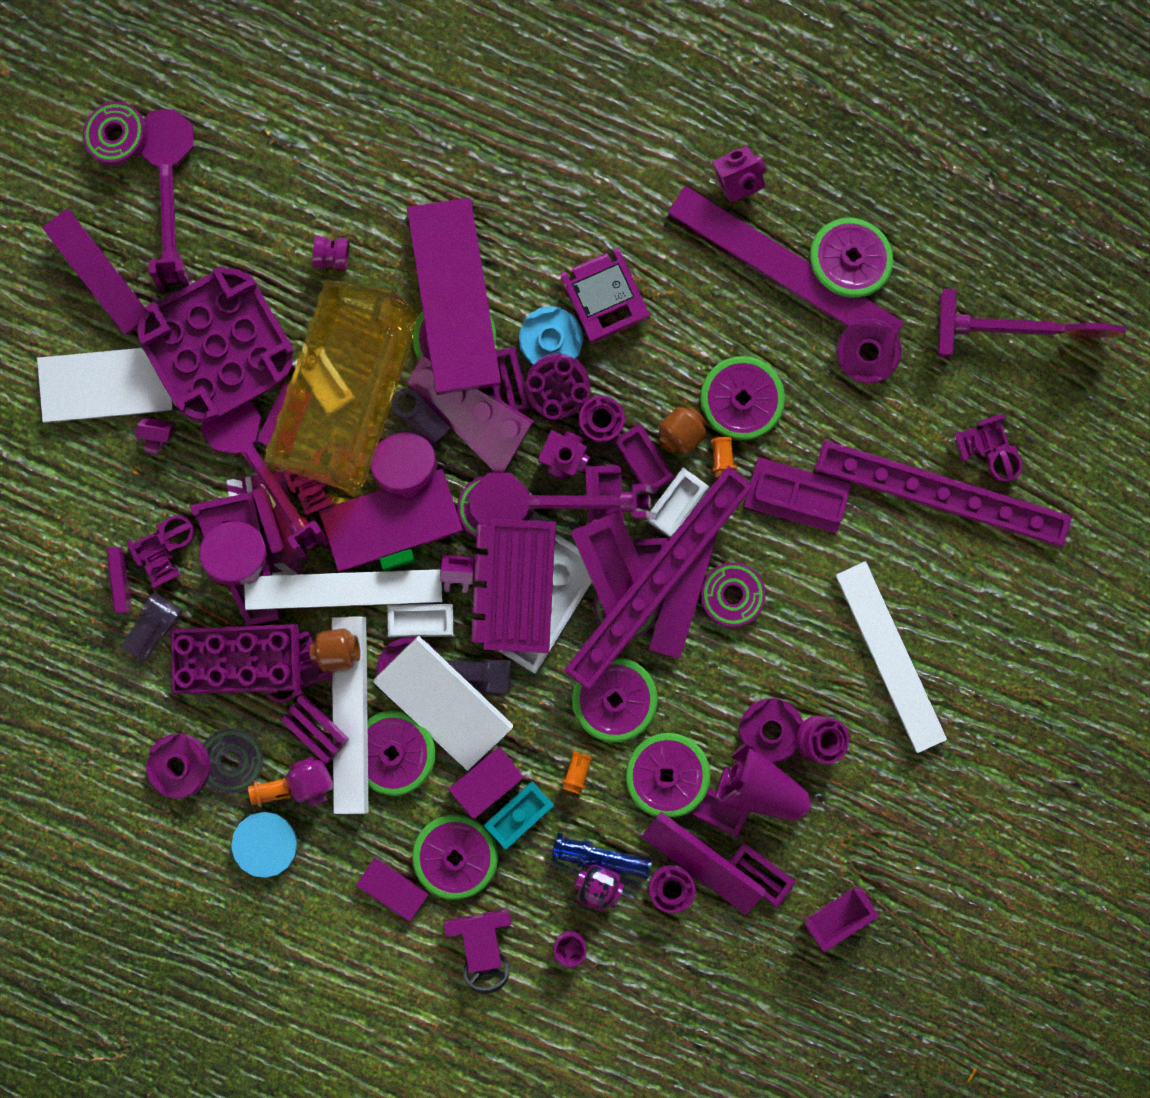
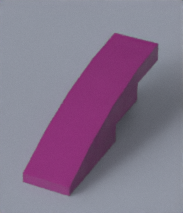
[42,208,146,336]
[649,533,717,659]

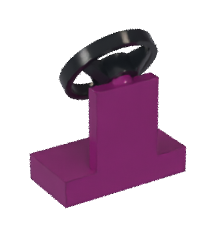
[444,908,512,994]

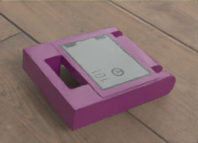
[559,248,650,345]

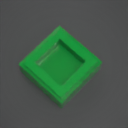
[380,548,416,571]

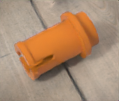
[711,437,737,478]
[561,751,593,795]
[248,778,291,807]

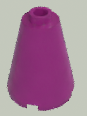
[716,744,811,821]

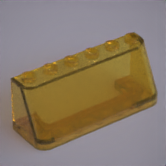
[264,280,417,491]

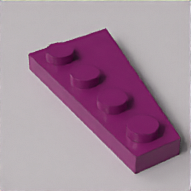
[407,354,535,473]
[190,492,281,626]

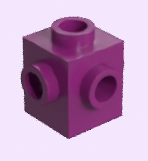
[712,146,767,203]
[538,430,590,481]

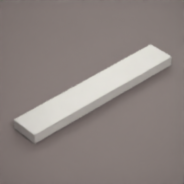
[835,561,947,753]
[244,569,442,610]
[332,617,369,814]

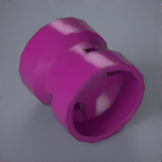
[313,235,349,271]
[554,931,587,967]

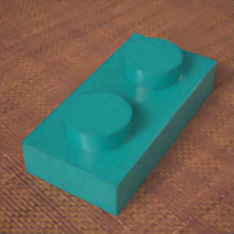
[484,781,554,850]

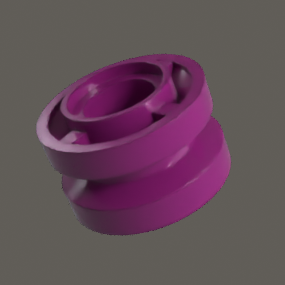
[579,396,625,443]
[796,716,849,764]
[648,865,695,913]

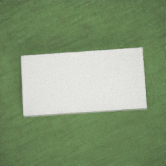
[37,348,174,423]
[497,534,592,674]
[373,636,513,771]

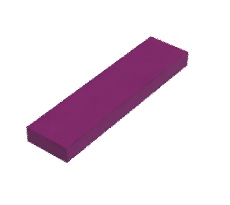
[641,812,766,915]

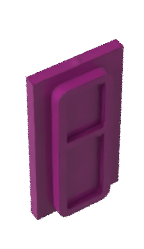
[744,457,851,534]
[570,510,644,617]

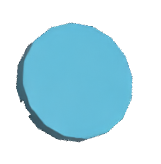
[519,306,583,365]
[231,811,298,878]

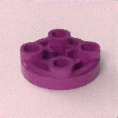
[525,353,590,420]
[371,432,438,498]
[199,521,267,586]

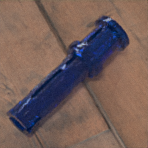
[551,832,652,880]

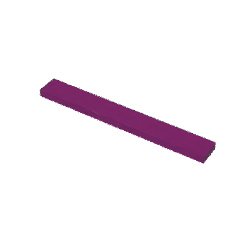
[667,186,904,333]
[814,440,1072,548]
[563,466,754,691]

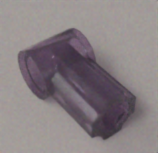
[391,388,451,447]
[121,592,183,661]
[447,659,511,693]

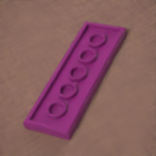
[407,197,501,395]

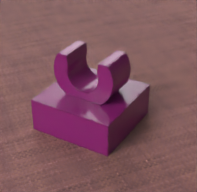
[135,417,176,455]
[440,555,475,593]

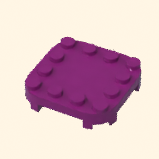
[137,266,293,423]

